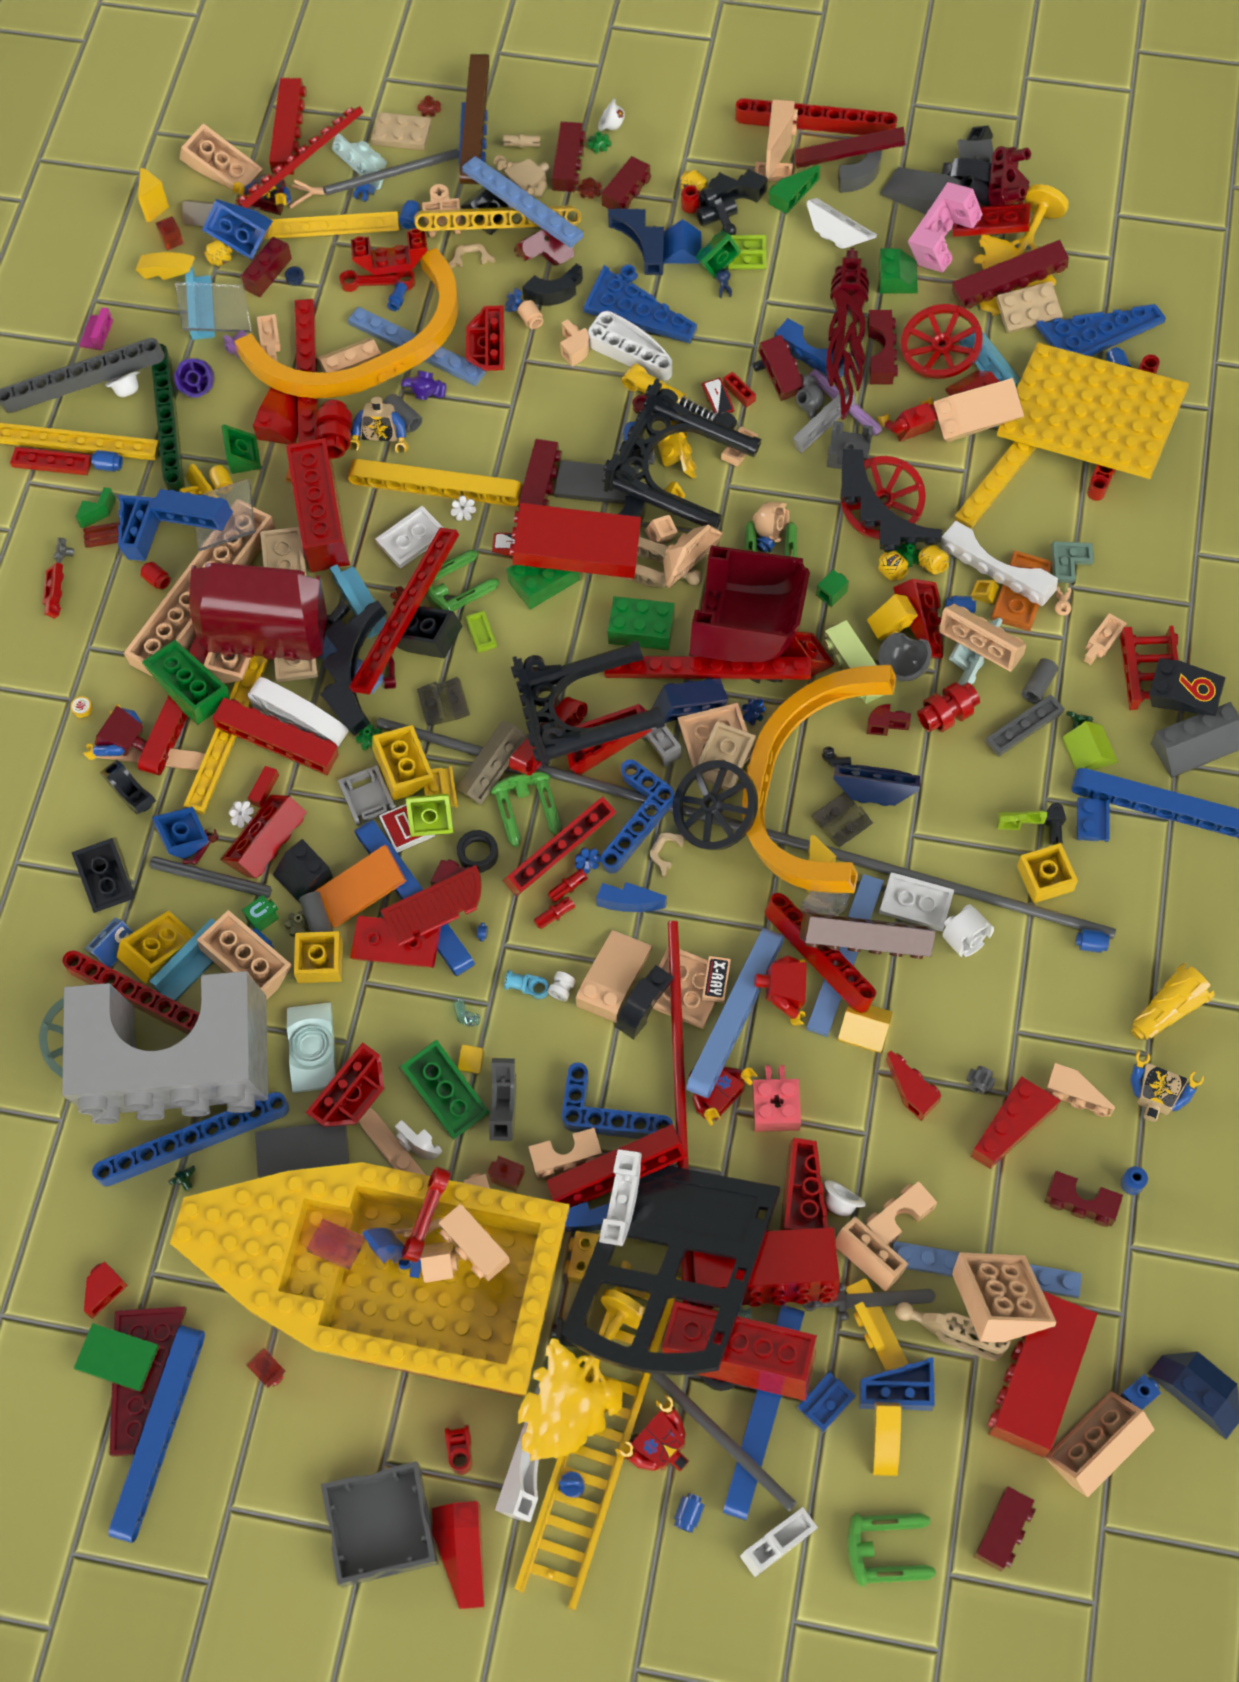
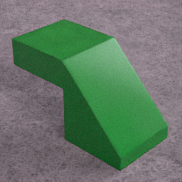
[76,487,116,528]

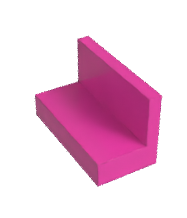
[79,307,113,351]

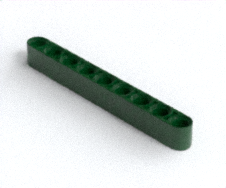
[151,343,185,492]

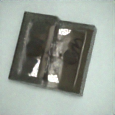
[417,677,470,726]
[811,792,873,848]

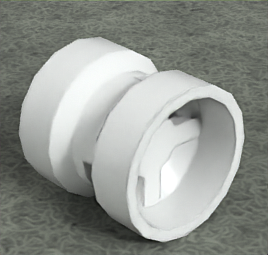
[547,971,576,1002]

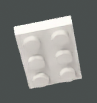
[375,506,443,569]
[879,872,954,932]

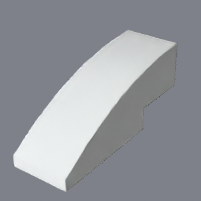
[740,1507,818,1577]

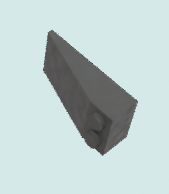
[880,167,961,214]

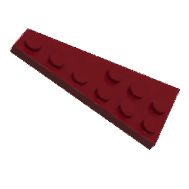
[109,1306,187,1457]

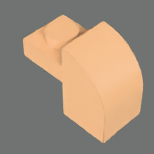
[560,319,589,367]

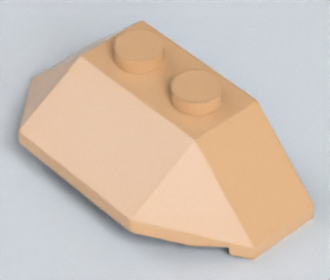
[663,525,723,588]

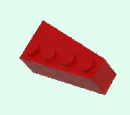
[567,704,652,775]
[971,1076,1061,1169]
[780,1137,829,1230]

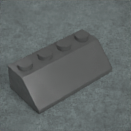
[1151,702,1239,778]

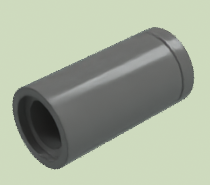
[383,393,422,432]
[1021,658,1058,704]
[299,891,333,932]

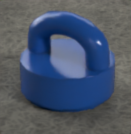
[559,1472,585,1498]

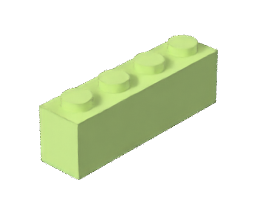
[823,620,884,704]

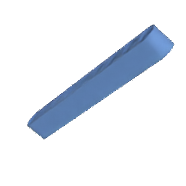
[686,928,784,1099]

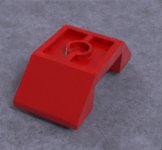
[351,229,428,275]

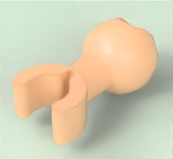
[1055,587,1071,616]

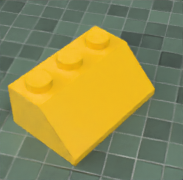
[372,725,434,801]

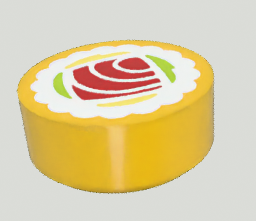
[70,696,93,718]

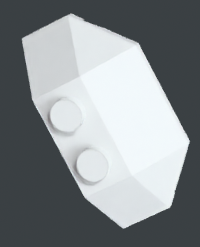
[807,198,877,249]

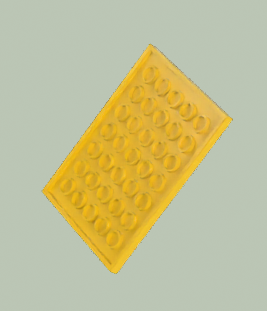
[997,342,1189,479]

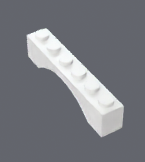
[941,521,1058,606]
[495,1369,548,1522]

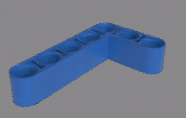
[601,759,674,874]
[562,1062,673,1139]

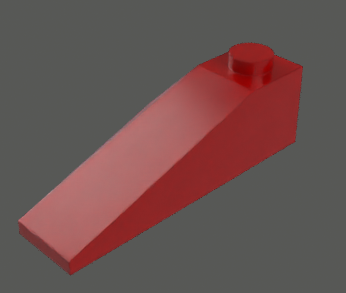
[253,387,298,445]
[893,578,943,659]
[432,1501,485,1609]

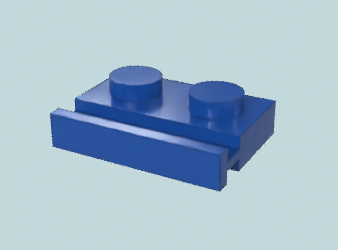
[1077,798,1110,842]
[797,1371,856,1433]

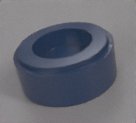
[285,266,304,286]

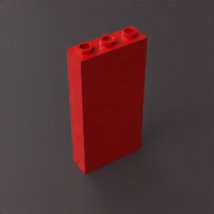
[509,503,641,579]

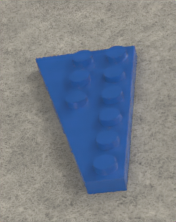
[583,265,697,344]
[1036,304,1166,356]

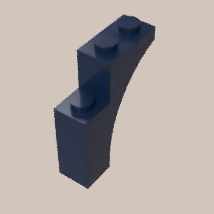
[608,209,664,275]

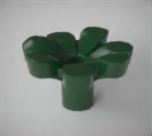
[1066,711,1094,729]
[168,1165,196,1191]

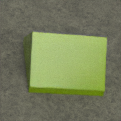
[1062,721,1118,770]
[406,794,453,837]

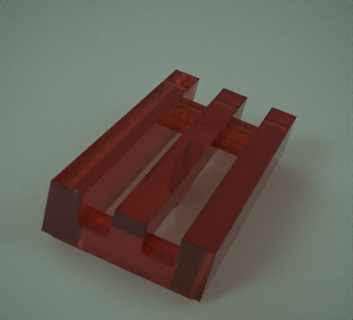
[83,522,120,548]

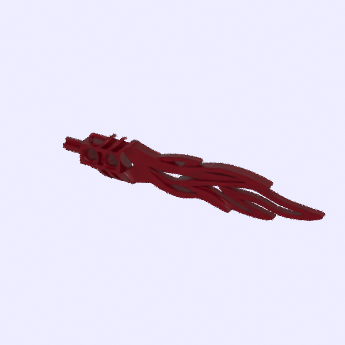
[826,248,869,420]

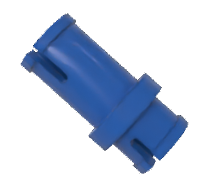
[387,282,407,311]

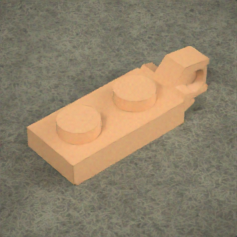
[257,314,281,361]
[1084,613,1127,665]

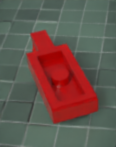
[42,562,64,619]

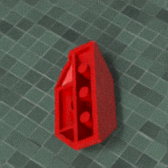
[466,305,505,371]
[305,1042,384,1127]

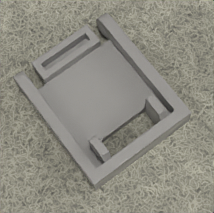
[338,765,395,825]

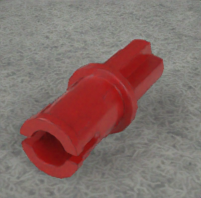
[548,869,588,902]
[534,896,575,929]

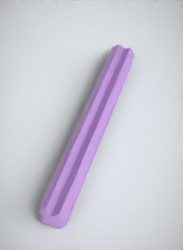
[809,369,882,436]

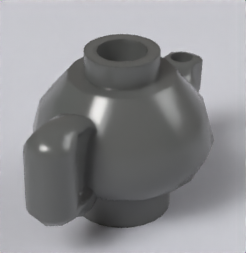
[796,375,824,420]

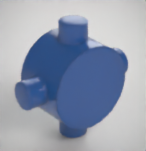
[477,922,488,942]

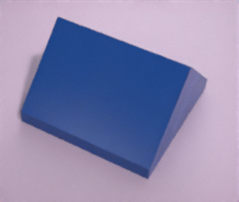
[663,219,701,264]
[152,807,209,859]

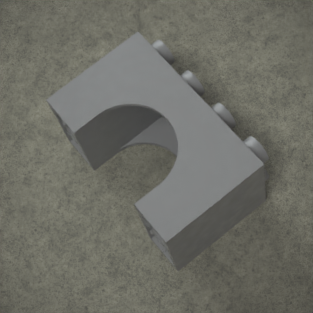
[62,971,268,1124]

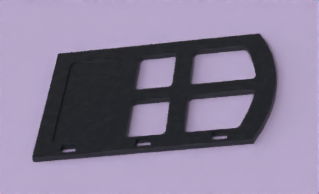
[561,1166,781,1375]

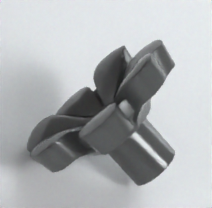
[54,537,74,563]

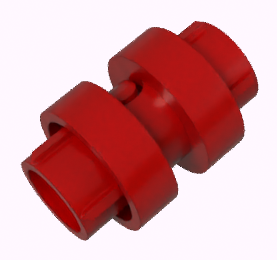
[315,400,352,459]
[917,682,980,732]

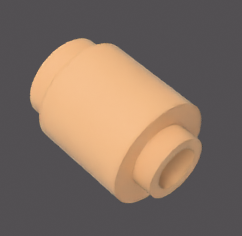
[517,300,543,329]

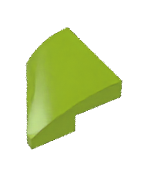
[998,810,1047,830]

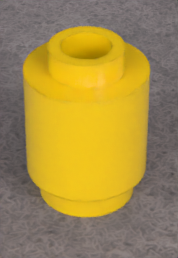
[209,465,234,495]

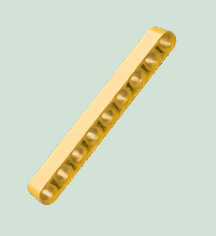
[414,205,581,231]
[348,459,523,506]

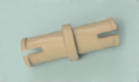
[503,133,540,149]

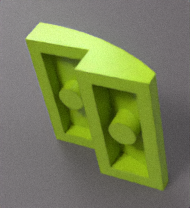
[728,235,766,270]

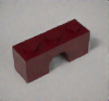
[1044,1171,1123,1227]

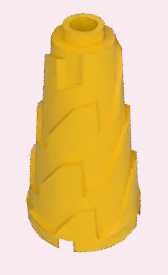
[1131,963,1215,1040]

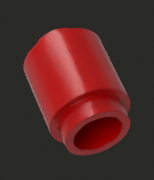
[681,185,700,214]
[141,561,171,590]

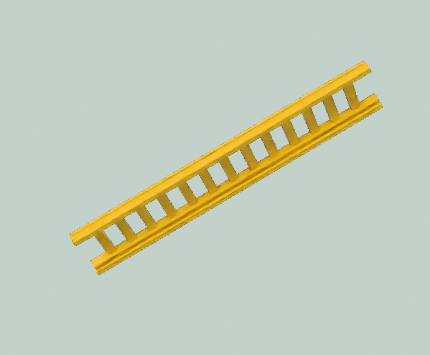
[514,1260,681,1610]

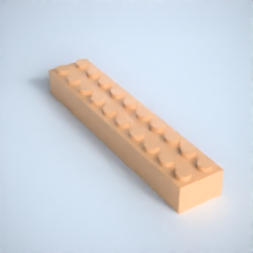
[124,500,276,677]

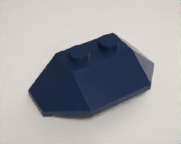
[833,765,920,806]
[1147,1351,1239,1440]

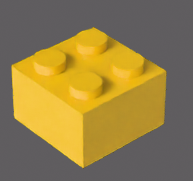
[1017,843,1078,904]
[294,931,343,983]

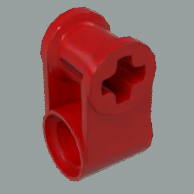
[445,1424,472,1475]

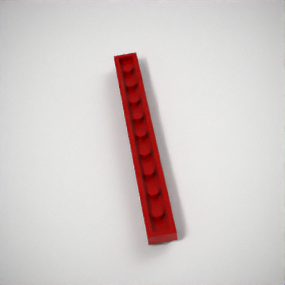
[235,106,364,208]
[295,299,318,443]
[349,527,459,695]
[604,656,812,679]

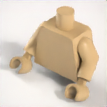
[493,155,550,197]

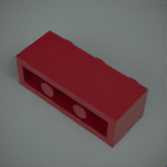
[601,156,651,209]
[241,237,292,297]
[758,335,804,401]
[974,1486,1036,1571]

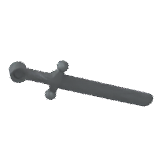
[803,1283,936,1321]

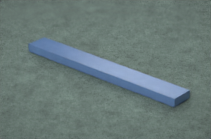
[806,874,884,1037]

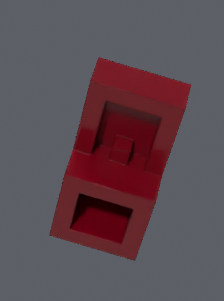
[866,704,911,736]

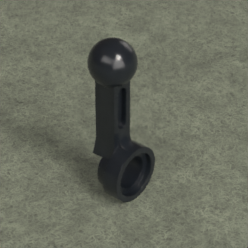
[702,187,737,235]

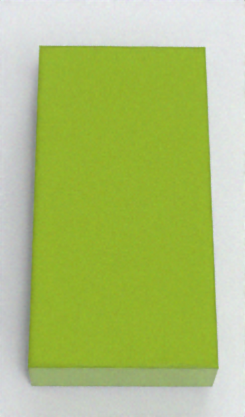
[465,610,497,653]

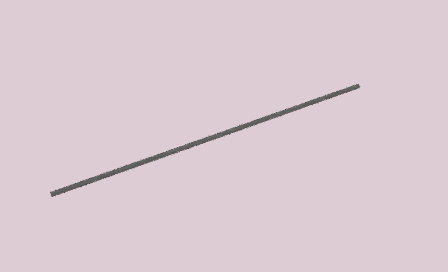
[377,717,1116,939]

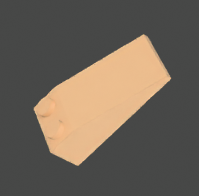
[765,100,798,180]
[180,123,263,194]
[933,378,1024,442]
[576,930,652,1023]

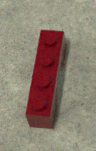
[867,310,898,385]

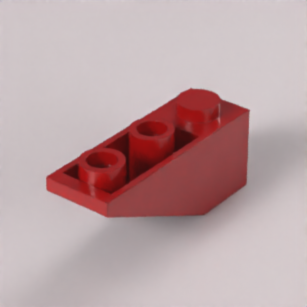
[886,1050,942,1121]

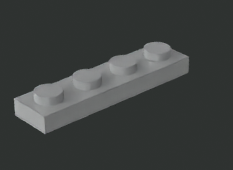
[793,387,856,453]

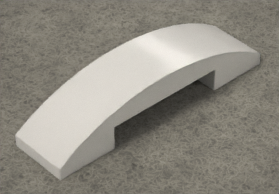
[599,1149,641,1247]

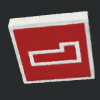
[379,804,435,853]

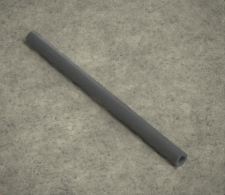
[323,149,459,196]
[651,1374,797,1511]

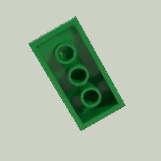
[142,640,230,725]
[398,1040,490,1140]

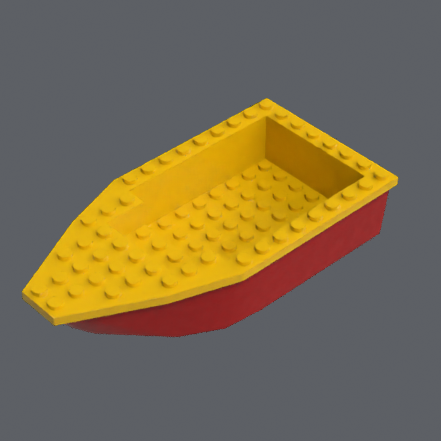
[170,1162,570,1397]

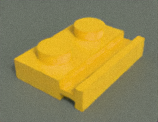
[424,766,458,807]

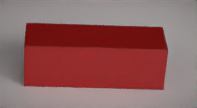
[723,371,756,408]
[247,765,279,808]

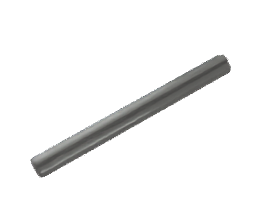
[150,856,272,898]

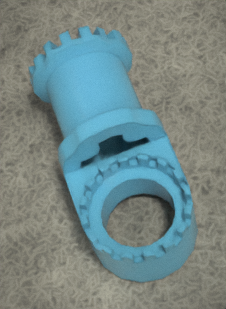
[504,970,549,999]

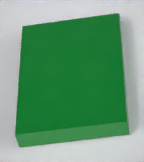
[73,1323,159,1392]

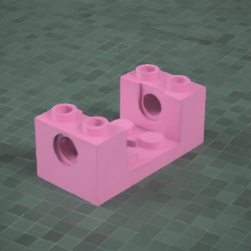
[908,182,982,273]

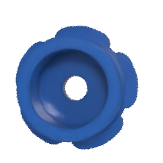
[619,265,638,283]
[756,537,775,553]

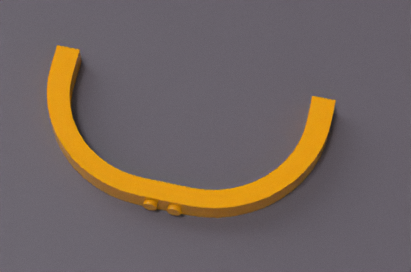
[234,248,459,398]
[742,665,896,893]

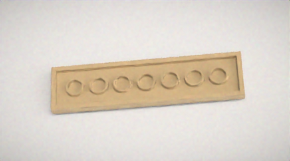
[260,527,318,683]

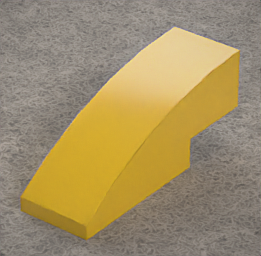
[135,252,195,280]
[873,1402,901,1476]

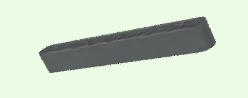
[0,338,165,413]

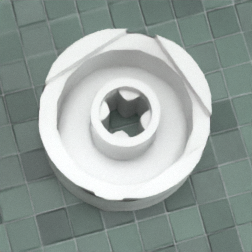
[942,904,994,957]

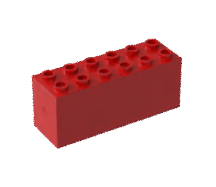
[286,438,350,573]
[692,1227,840,1310]
[987,1291,1098,1458]
[662,1301,817,1401]

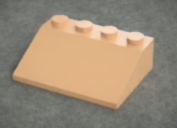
[952,1253,1056,1342]

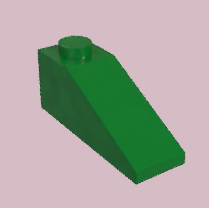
[768,165,820,214]

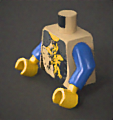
[349,397,409,453]
[1130,1050,1205,1122]

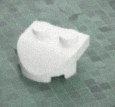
[395,1120,442,1160]

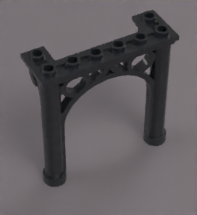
[602,378,762,529]
[511,640,665,769]

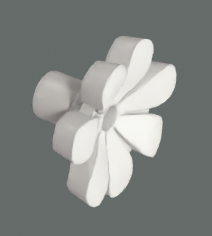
[451,496,476,521]
[229,801,254,828]

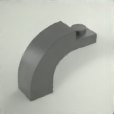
[838,150,882,193]
[489,1058,516,1141]

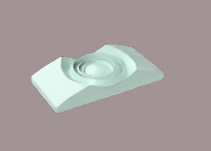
[287,1002,337,1093]

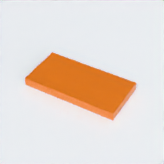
[991,550,1052,632]
[314,845,407,928]

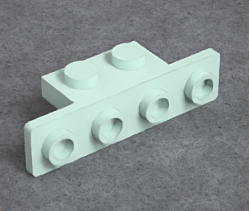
[332,134,387,190]
[949,618,1003,686]

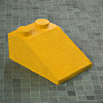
[116,910,195,985]

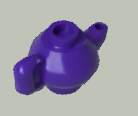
[400,370,447,400]

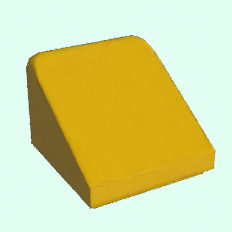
[971,580,1000,605]
[458,1044,485,1074]

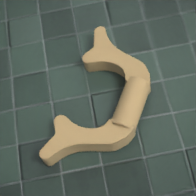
[449,243,495,268]
[650,832,685,878]

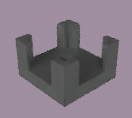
[827,421,873,469]

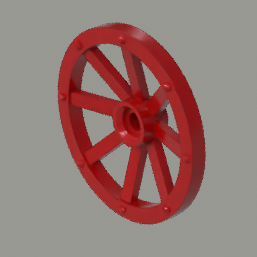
[901,304,983,379]
[841,456,926,539]

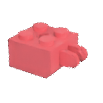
[753,1065,801,1132]

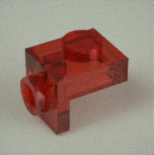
[246,1348,285,1388]

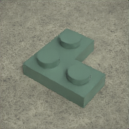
[1051,541,1094,583]

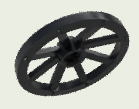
[673,760,758,850]

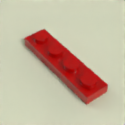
[10,447,92,476]

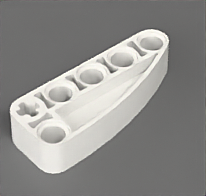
[588,311,672,381]
[248,677,349,747]

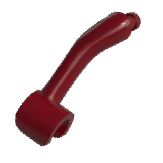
[383,656,396,689]
[182,829,219,865]

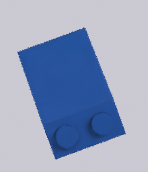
[202,199,273,260]

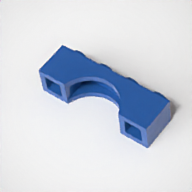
[774,318,852,378]

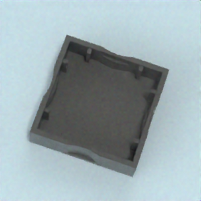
[321,1461,438,1587]

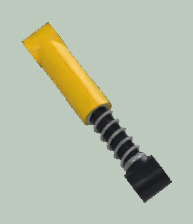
[621,364,737,429]

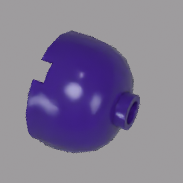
[174,358,215,398]

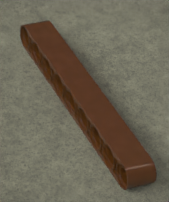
[459,54,489,184]

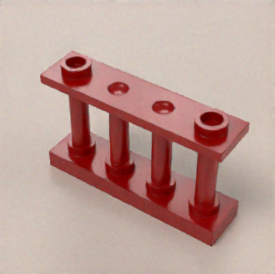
[1120,625,1179,710]

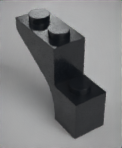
[700,169,767,207]

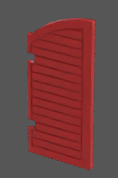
[380,865,482,947]

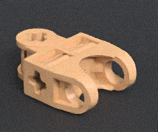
[422,184,462,238]

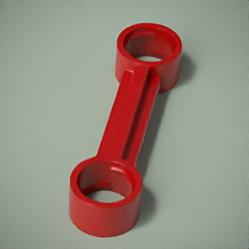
[339,270,415,292]
[402,1166,451,1263]

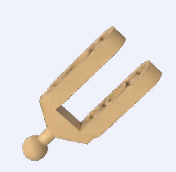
[620,537,702,588]
[895,1302,1010,1361]

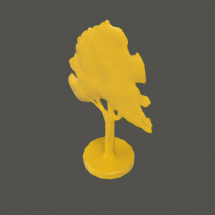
[973,184,1069,316]
[518,1289,645,1461]

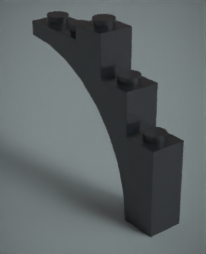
[841,449,942,553]
[320,600,387,736]

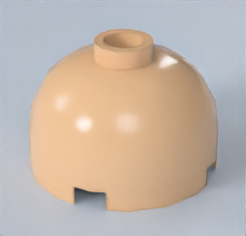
[753,501,790,543]

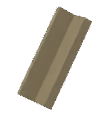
[182,200,260,226]
[455,721,528,805]

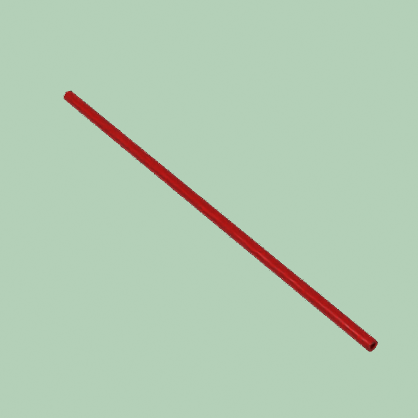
[667,921,695,1306]

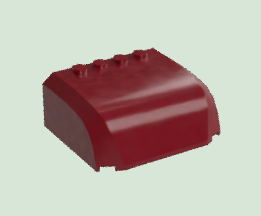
[689,545,810,662]
[189,562,328,661]

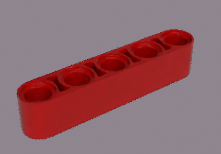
[509,697,588,776]

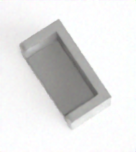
[641,724,681,767]

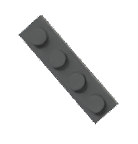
[985,694,1064,757]

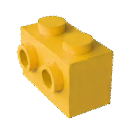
[867,594,918,640]
[564,1231,600,1284]

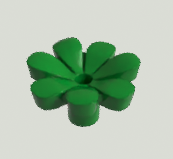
[588,131,612,154]
[897,543,921,567]
[356,724,382,750]

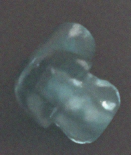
[453,1000,481,1027]

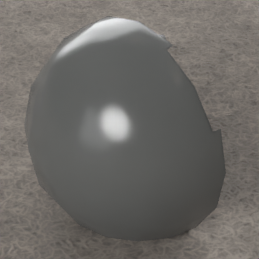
[878,632,932,682]

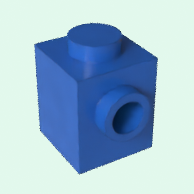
[1119,1374,1161,1410]

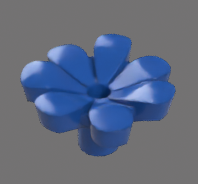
[505,288,523,312]
[575,847,601,873]

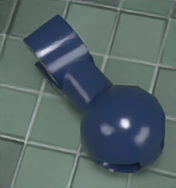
[716,269,732,298]

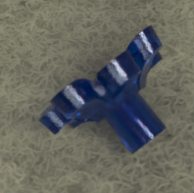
[742,699,765,725]

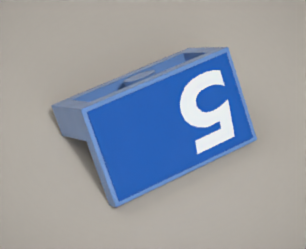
[85,918,133,968]

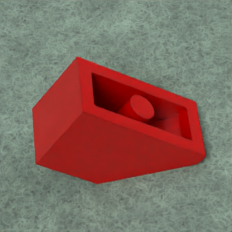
[84,1261,128,1319]

